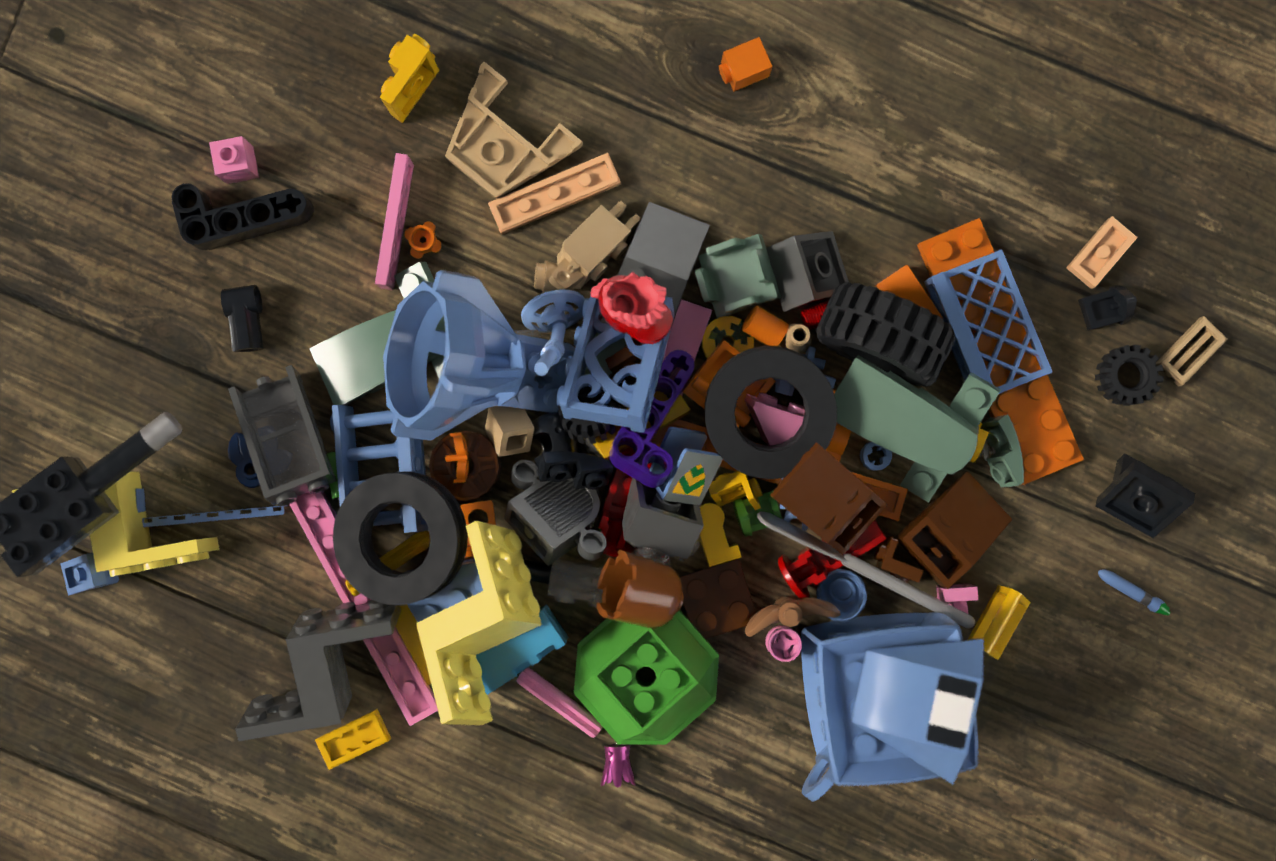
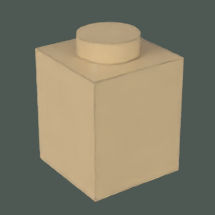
[485,405,534,457]

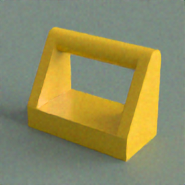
[967,585,1031,660]

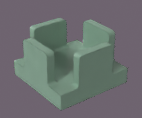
[695,234,781,318]

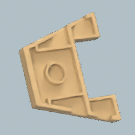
[445,62,583,199]

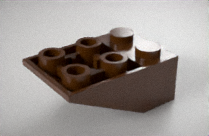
[771,442,888,555]
[894,471,1013,589]

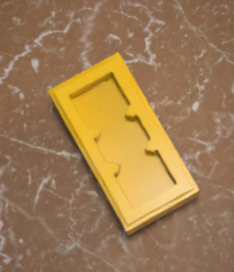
[315,709,392,770]

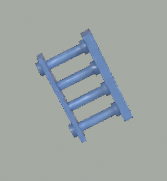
[330,405,429,533]

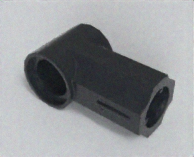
[221,285,264,353]

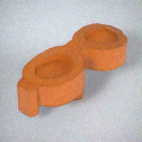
[445,432,469,483]

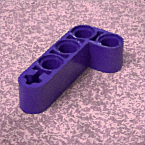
[609,350,695,488]

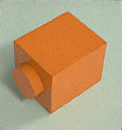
[719,37,773,91]

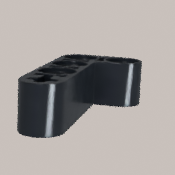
[171,183,314,251]

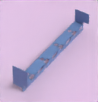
[135,489,288,527]

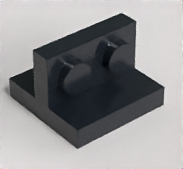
[1095,453,1195,538]

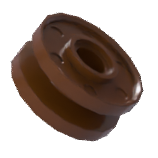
[429,431,502,501]

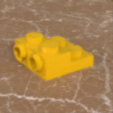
[380,34,439,123]

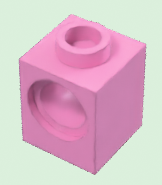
[209,136,259,184]

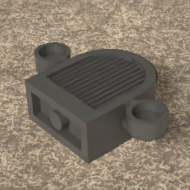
[504,460,607,566]

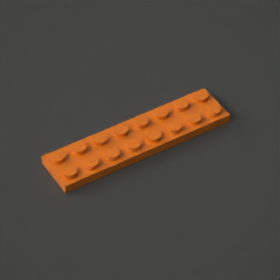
[917,218,1084,485]

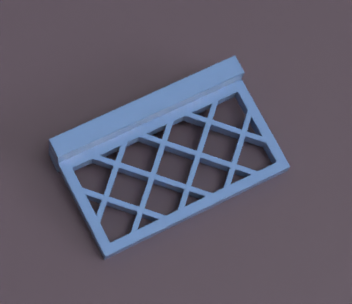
[924,249,1053,393]

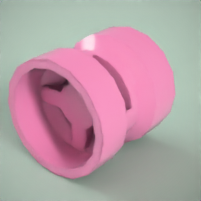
[765,625,802,662]

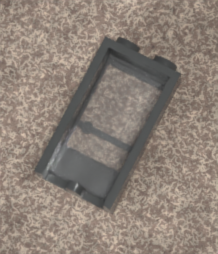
[228,365,337,506]

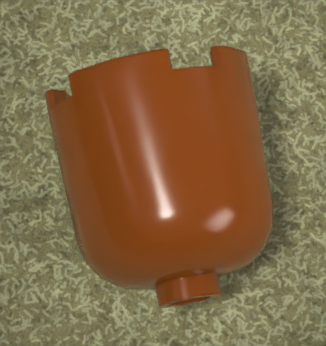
[596,550,684,628]

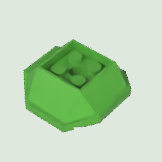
[574,610,719,745]

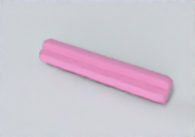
[517,667,603,738]

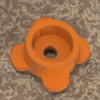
[404,221,442,259]

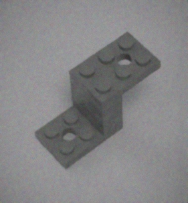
[235,600,401,742]

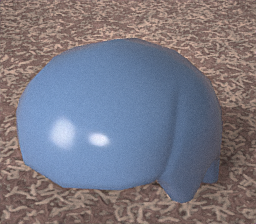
[816,569,867,622]

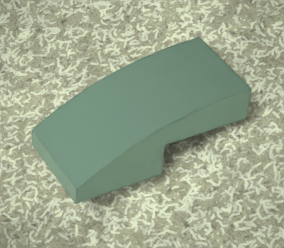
[982,414,1024,487]

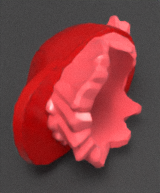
[590,272,673,344]

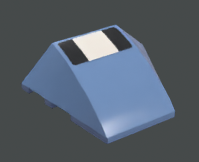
[851,639,984,784]

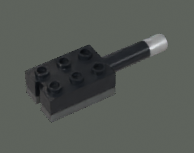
[0,412,182,578]

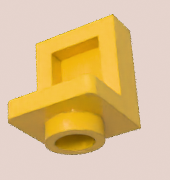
[708,471,763,510]

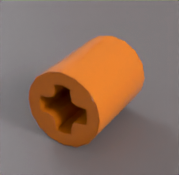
[742,305,789,346]

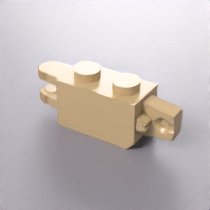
[549,201,641,290]

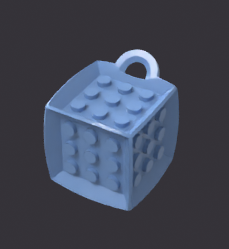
[801,612,978,801]

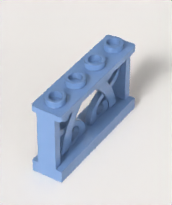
[557,296,675,433]

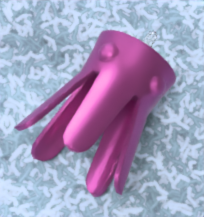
[601,741,636,788]

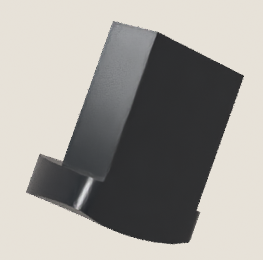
[1078,285,1137,331]

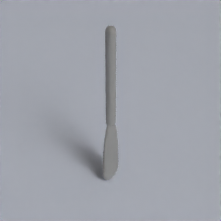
[757,512,975,629]

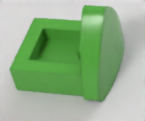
[733,491,782,537]

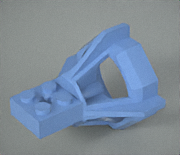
[383,270,575,441]

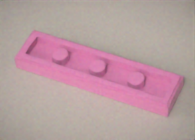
[375,153,414,290]

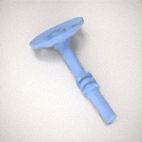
[521,289,585,376]

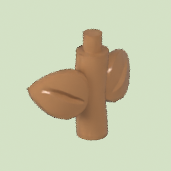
[745,596,840,637]

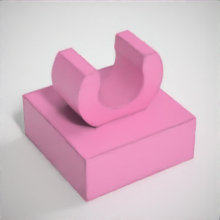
[936,584,978,614]

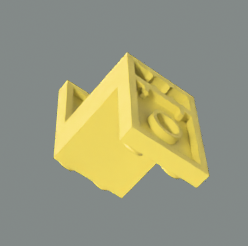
[12,472,220,577]
[416,521,542,725]

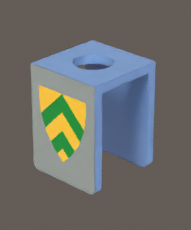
[649,427,723,505]

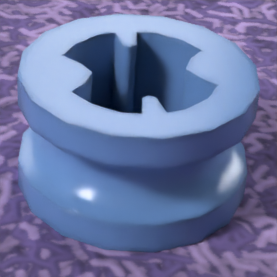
[860,442,892,471]

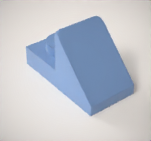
[61,552,119,596]

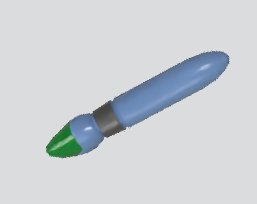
[1098,569,1171,616]

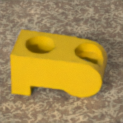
[699,503,742,567]

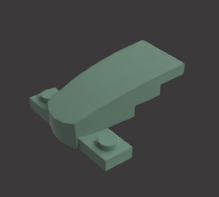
[309,262,446,406]
[834,355,1001,503]

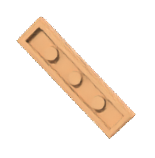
[488,153,621,235]

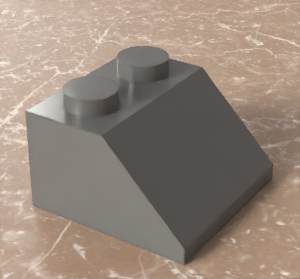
[766,231,849,312]
[622,478,704,559]

